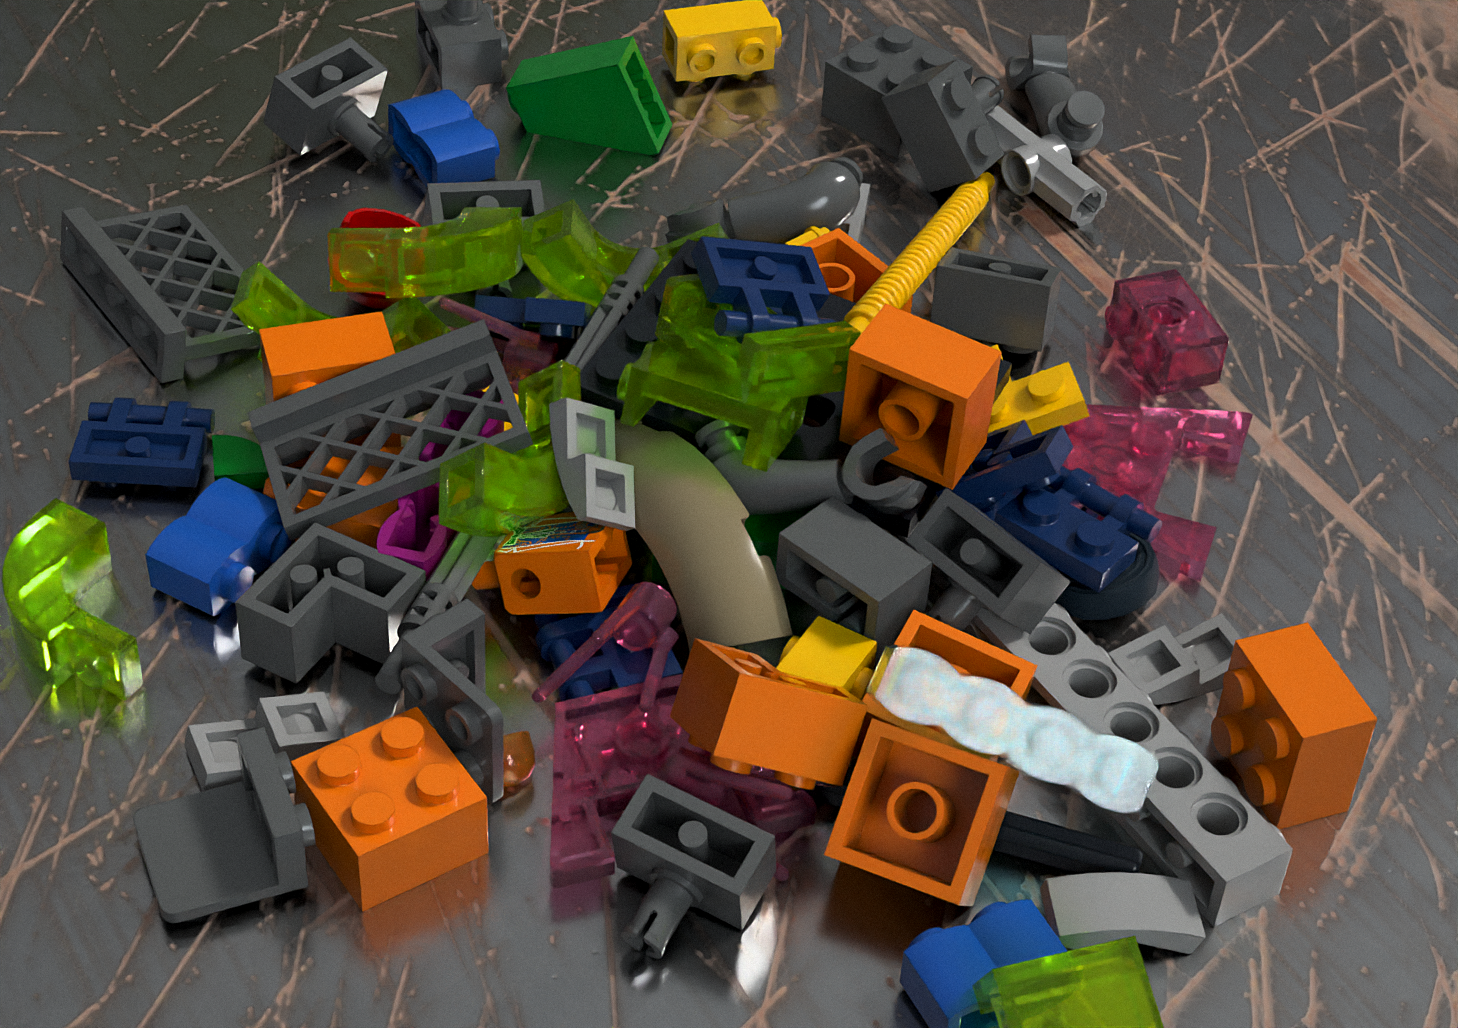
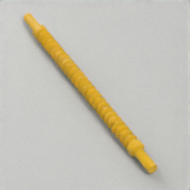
[831,172,995,361]

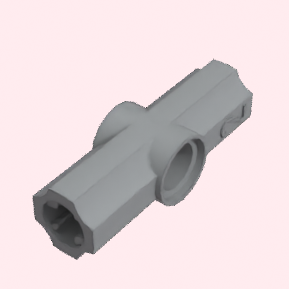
[985,105,1107,227]

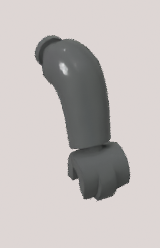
[1005,34,1105,158]
[665,157,863,256]
[695,417,927,515]

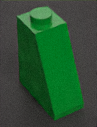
[506,36,673,155]

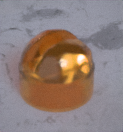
[503,731,536,787]

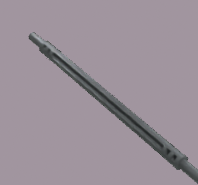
[375,247,659,694]

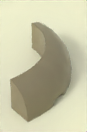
[548,419,792,651]

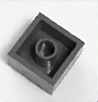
[821,24,973,159]

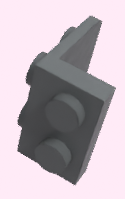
[401,598,504,805]
[133,727,316,923]

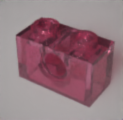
[1105,269,1229,396]

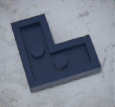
[474,295,596,340]
[935,420,1074,510]

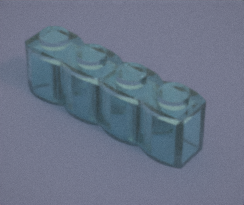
[866,645,1160,813]

